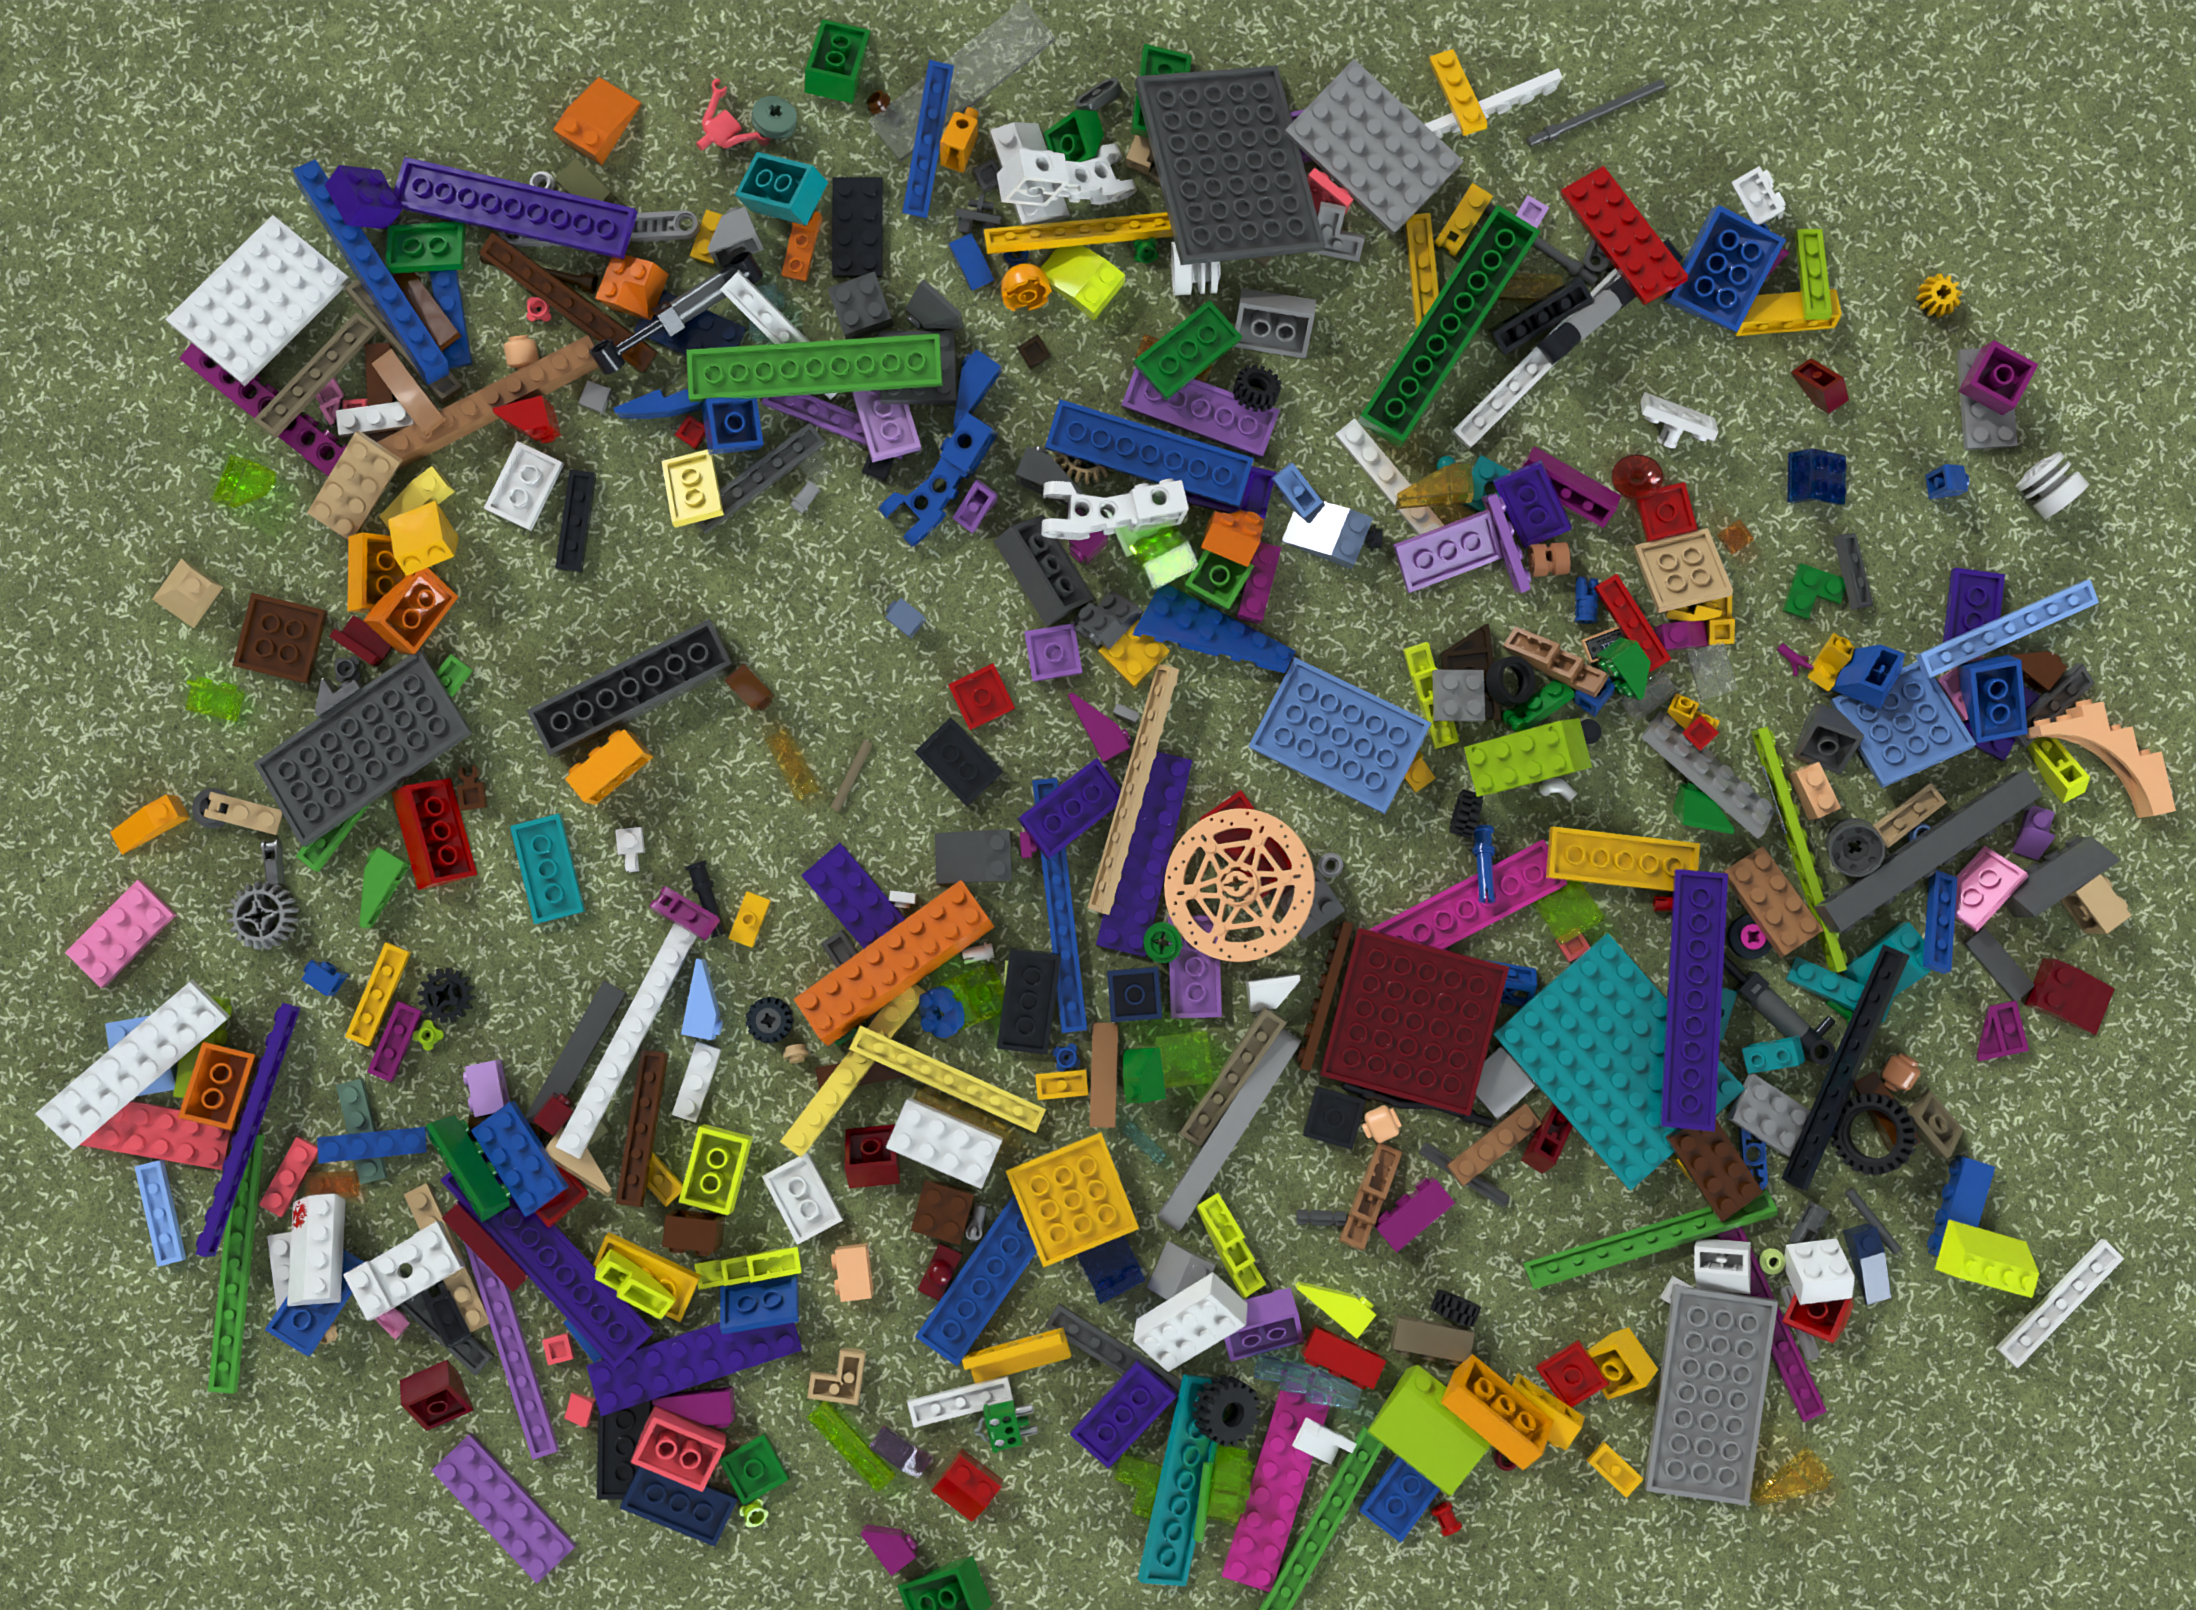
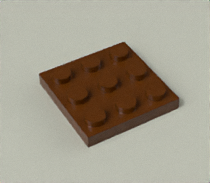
[232,593,328,684]

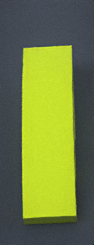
[1403,642,1459,749]
[1196,1193,1266,1298]
[694,1247,802,1290]

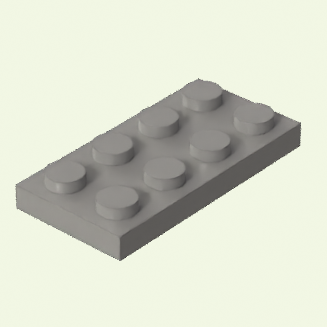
[1957,347,2017,450]

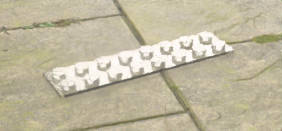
[869,0,1055,163]

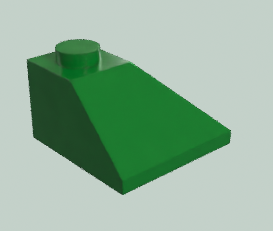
[1043,109,1104,162]
[1673,781,1734,834]
[1123,1047,1166,1103]

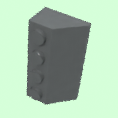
[994,514,1095,626]
[2004,835,2120,917]

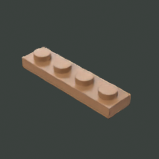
[1445,1103,1542,1186]

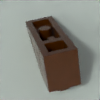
[724,664,775,712]
[1853,1072,1921,1152]

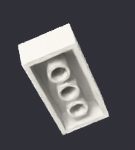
[886,1097,1003,1189]
[1133,1272,1248,1372]

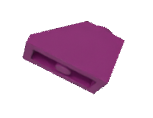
[1654,621,1708,651]
[860,1524,918,1576]

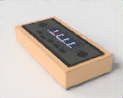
[1581,626,1625,664]

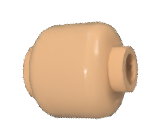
[504,335,539,371]
[1362,1105,1402,1143]

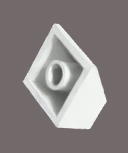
[1245,974,1300,1016]

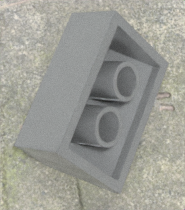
[1234,288,1316,359]

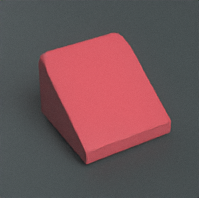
[564,1392,596,1428]

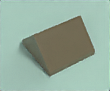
[1907,1090,1964,1158]

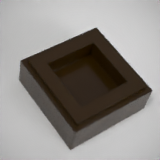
[1017,334,1051,370]

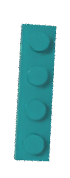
[1785,956,1894,1023]

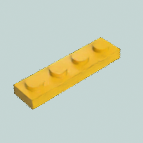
[1429,49,1487,136]
[345,942,411,1047]

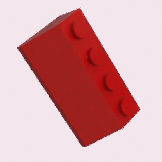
[391,778,477,890]

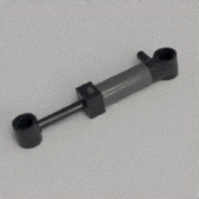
[590,252,763,375]
[1723,954,1836,1065]

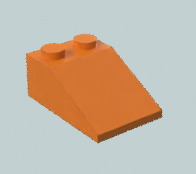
[553,77,642,165]
[363,567,459,655]

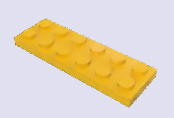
[1546,827,1700,892]

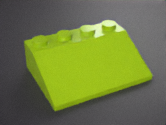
[1367,1365,1491,1496]

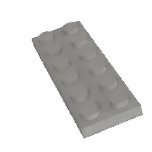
[1641,710,1775,839]

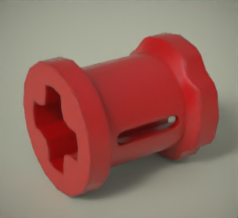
[1430,1501,1463,1536]

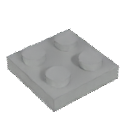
[1432,670,1485,721]

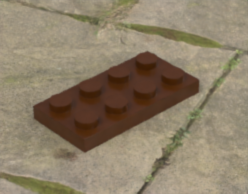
[1665,1118,1763,1222]

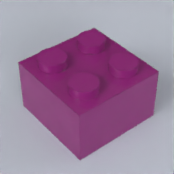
[1958,340,2039,415]

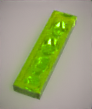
[806,1401,896,1492]

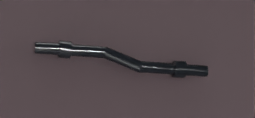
[1342,1082,1494,1128]

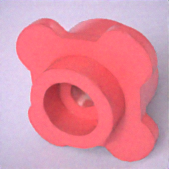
[526,297,552,322]

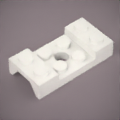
[344,1221,466,1321]

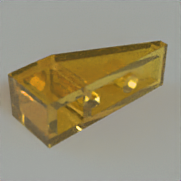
[1396,462,1474,509]
[1750,1446,1834,1506]

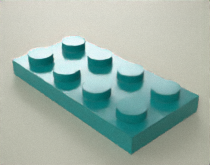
[510,813,586,924]

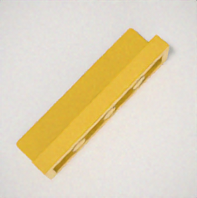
[1735,289,1842,336]
[962,1327,1072,1383]

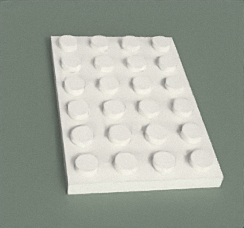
[165,215,350,386]

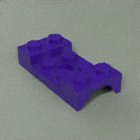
[1185,466,1277,521]

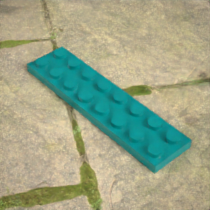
[1137,1374,1226,1586]

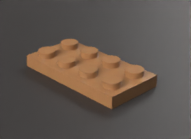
[1722,846,1824,958]

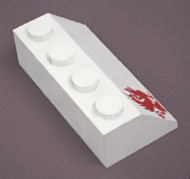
[287,1194,346,1306]

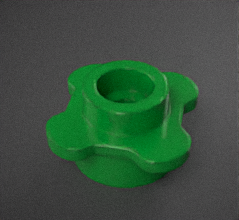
[1133,237,1159,263]

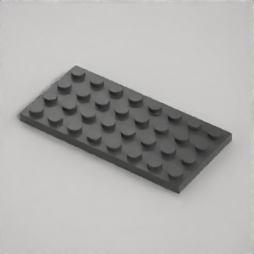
[253,649,473,847]

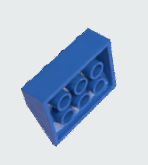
[1663,205,1786,332]

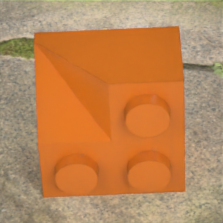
[595,255,669,321]
[1201,510,1265,567]

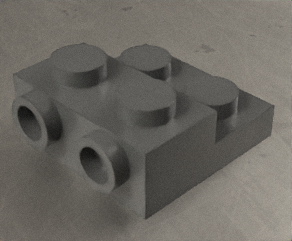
[1073,591,1144,649]

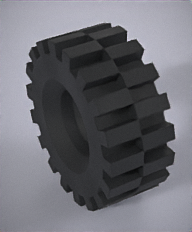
[1192,1375,1261,1447]

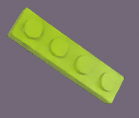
[1794,229,1832,320]

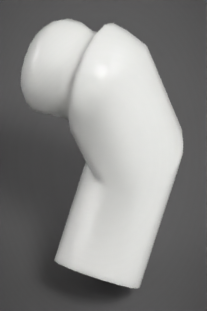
[1538,778,1577,802]

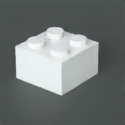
[1784,1238,1855,1305]

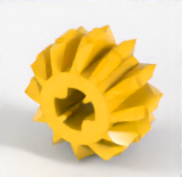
[1916,273,1963,318]

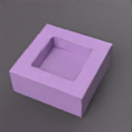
[1516,195,1549,228]

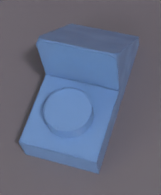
[1271,463,1323,518]

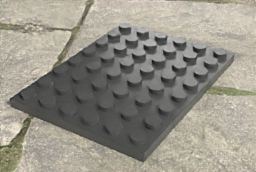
[1135,65,1325,265]

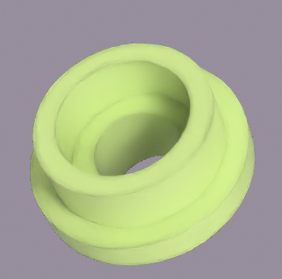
[1759,1248,1785,1275]

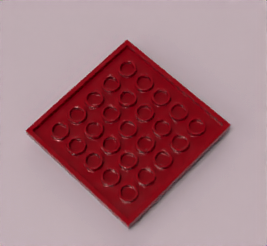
[1320,927,1509,1116]

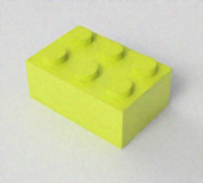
[679,1124,753,1215]

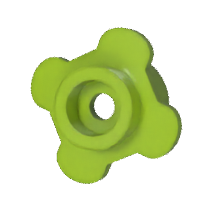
[413,1020,444,1051]
[739,1498,769,1527]

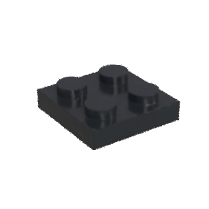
[1302,1086,1366,1150]

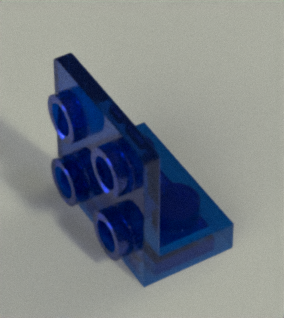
[1787,448,1847,505]
[1077,1235,1146,1305]

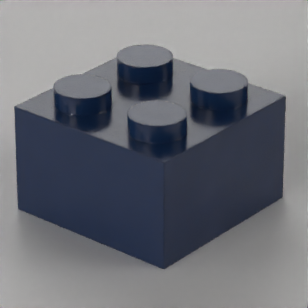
[1107,967,1162,1022]

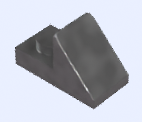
[315,678,364,717]

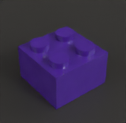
[325,165,403,229]

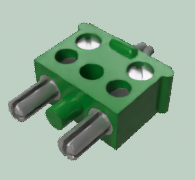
[974,1400,1038,1453]

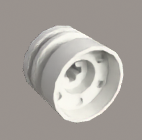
[1171,242,1220,295]
[2015,451,2089,519]

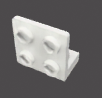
[1731,166,1786,225]

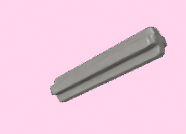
[1780,1285,1820,1360]

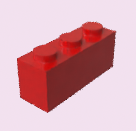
[1301,1324,1386,1390]

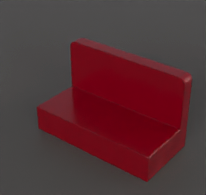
[329,615,392,668]

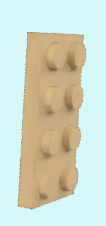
[307,430,403,540]

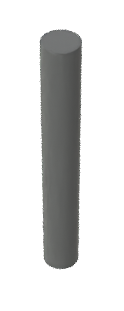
[1844,1187,1901,1254]

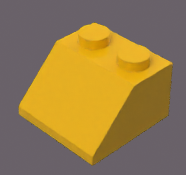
[1587,1327,1658,1400]

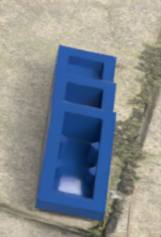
[613,389,704,419]

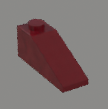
[1521,1103,1572,1174]

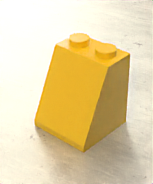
[388,500,459,576]

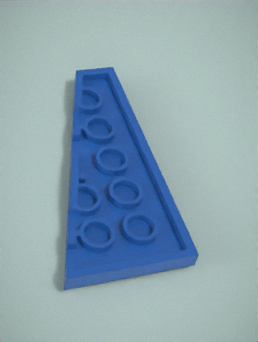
[1132,581,1296,673]

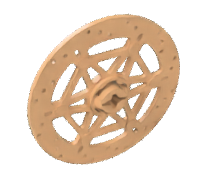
[1164,809,1315,962]

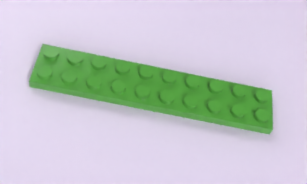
[687,334,943,402]

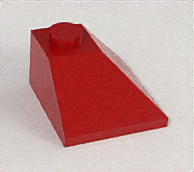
[1782,1293,1854,1344]

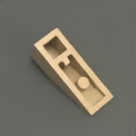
[545,1127,612,1198]

